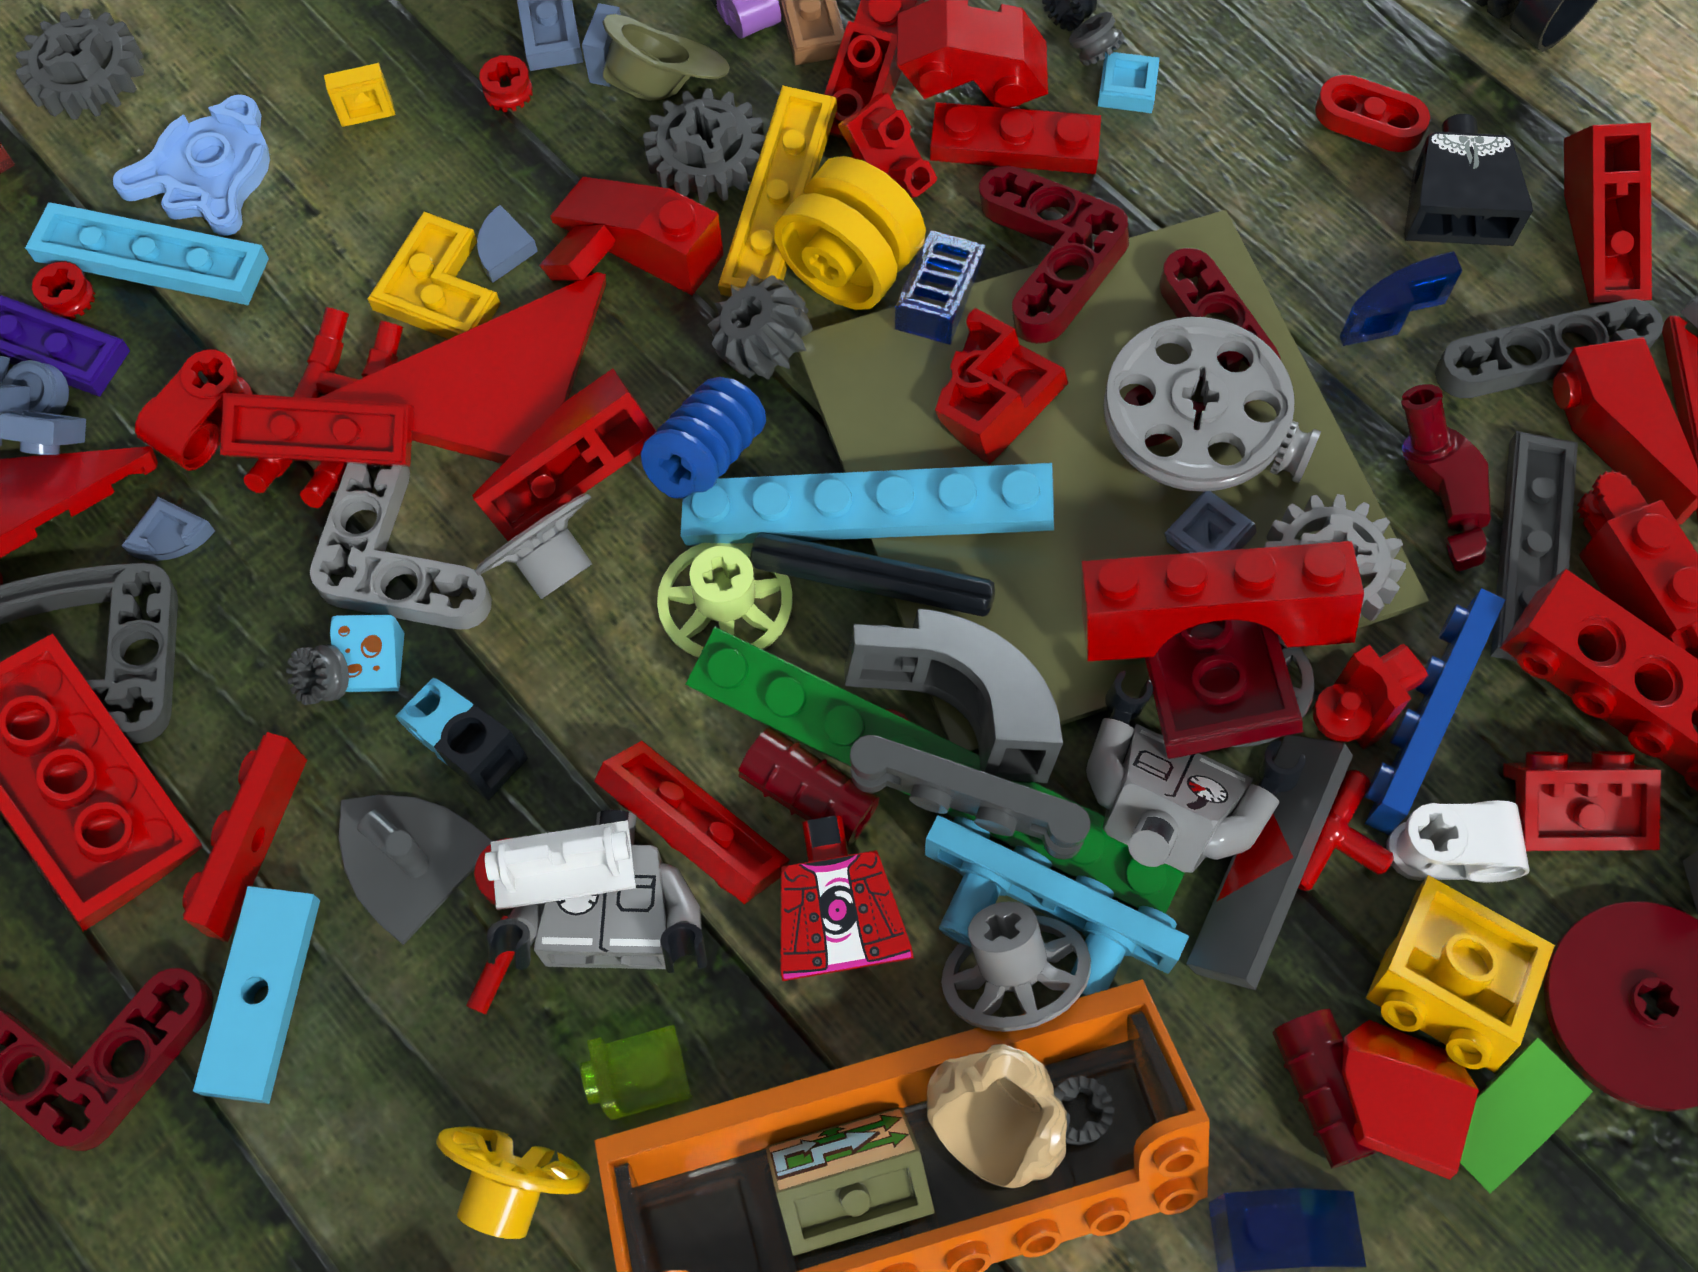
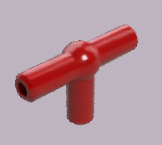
[1298,770,1394,891]

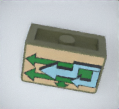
[766,1107,935,1256]

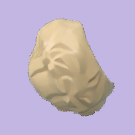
[927,1044,1067,1188]

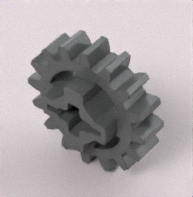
[16,9,144,120]
[643,88,765,203]

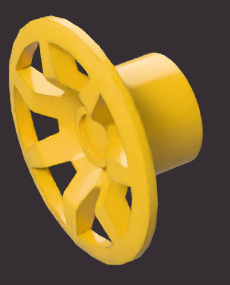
[436,1126,590,1239]

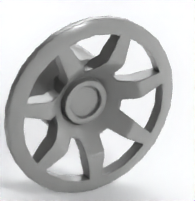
[475,494,593,599]
[941,901,1091,1032]

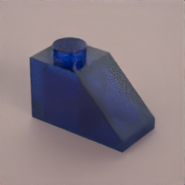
[1209,1188,1367,1272]

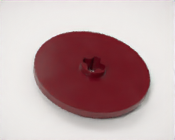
[1544,902,1698,1111]

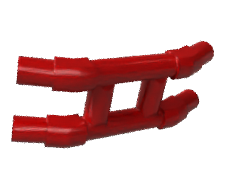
[244,307,404,508]

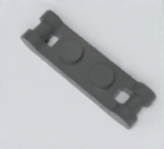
[850,735,1090,860]

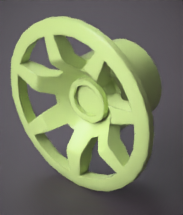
[657,543,793,658]

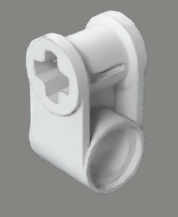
[1386,800,1530,883]

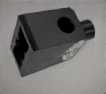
[1404,114,1533,246]

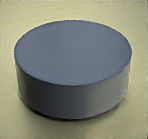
[3,360,69,415]

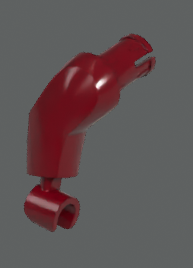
[1401,384,1491,572]

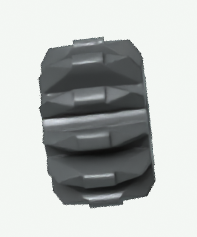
[708,274,813,379]

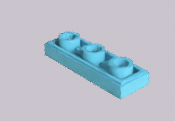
[193,886,320,1104]

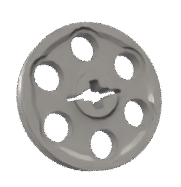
[1104,317,1294,491]

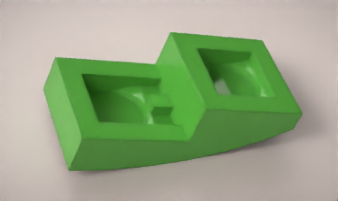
[1460,1037,1593,1193]

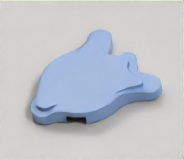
[113,95,270,236]

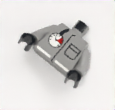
[1086,671,1306,873]
[487,810,708,973]

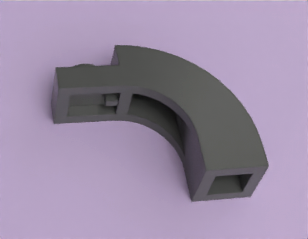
[844,609,1063,783]

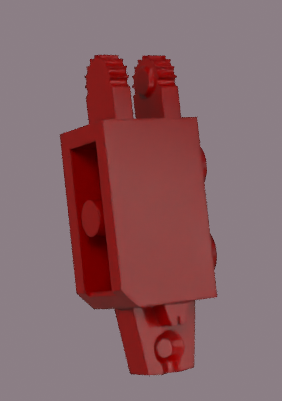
[1577,470,1698,659]

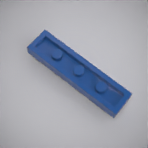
[1364,588,1506,836]

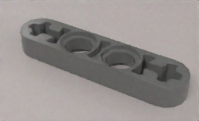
[1435,299,1664,398]

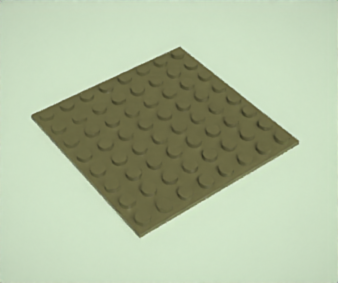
[797,210,1429,753]

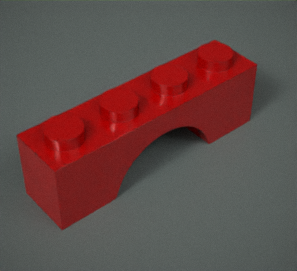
[1081,541,1364,662]

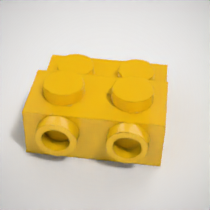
[1366,875,1555,1073]

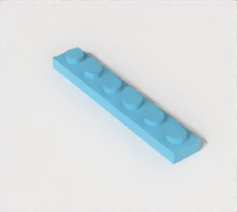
[680,463,1054,546]

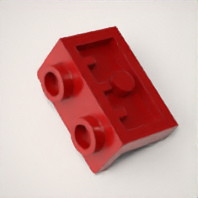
[1503,751,1661,851]

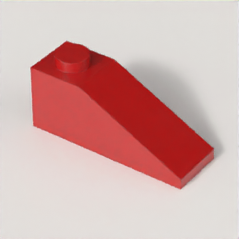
[1564,122,1652,304]
[551,177,724,295]
[1553,337,1698,525]
[472,368,657,541]

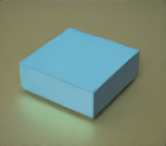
[1097,52,1160,113]

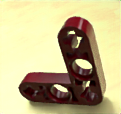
[979,166,1129,344]
[1124,248,1281,447]
[0,968,214,1151]

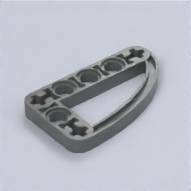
[0,563,178,744]

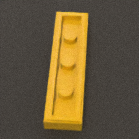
[718,85,837,297]

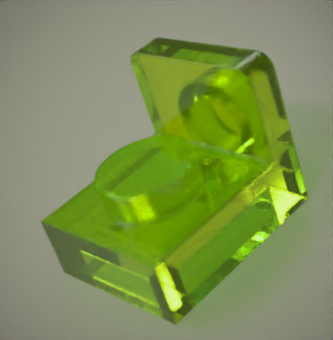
[580,1025,692,1120]

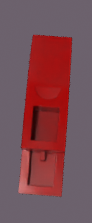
[824,0,924,139]

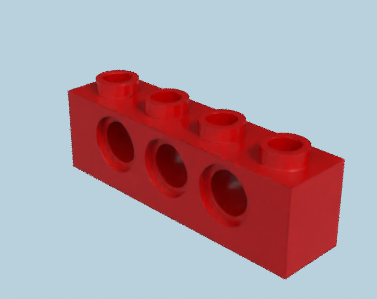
[1500,569,1698,792]

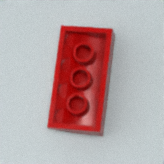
[0,633,202,932]

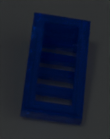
[895,230,986,345]

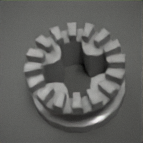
[1270,420,1321,483]

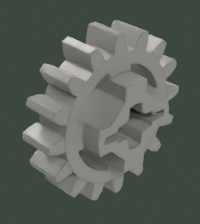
[1264,494,1406,621]

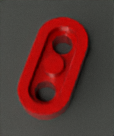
[1315,75,1430,152]

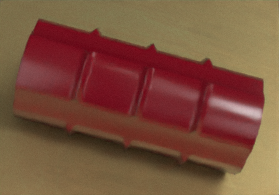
[738,727,880,848]
[1272,1009,1378,1169]

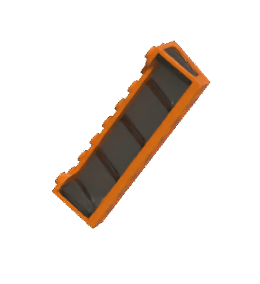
[594,979,1210,1272]

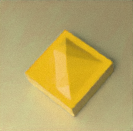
[324,63,396,127]

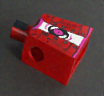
[781,815,914,981]

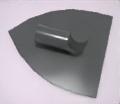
[338,794,493,946]

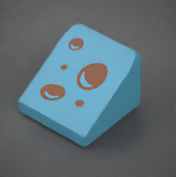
[330,615,405,692]

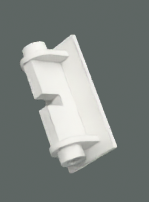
[485,820,636,910]

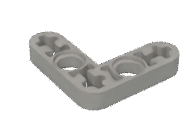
[310,463,492,629]

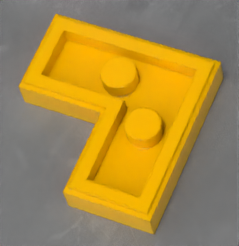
[368,212,501,339]

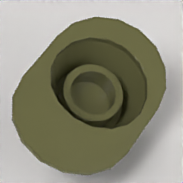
[602,14,730,101]

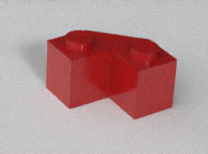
[897,0,1048,108]

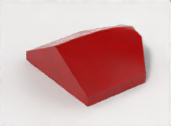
[1342,1020,1479,1180]

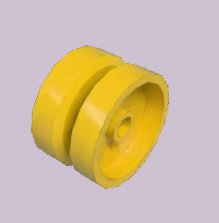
[774,156,926,310]

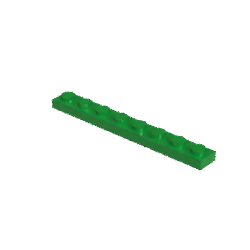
[685,627,1185,914]

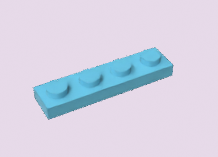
[25,202,269,305]

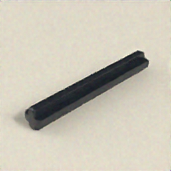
[751,533,995,617]

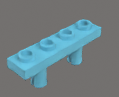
[925,815,1189,998]

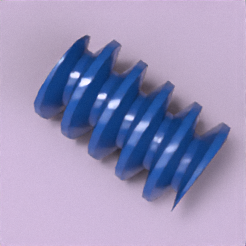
[640,377,766,498]

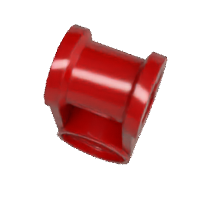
[135,349,253,471]

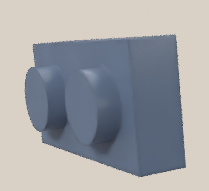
[517,0,583,71]

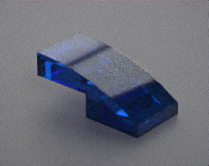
[1339,251,1463,346]

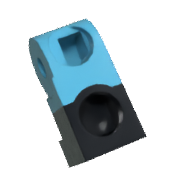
[396,677,528,801]

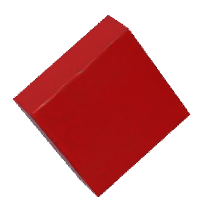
[539,225,616,281]

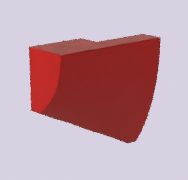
[935,308,1069,465]

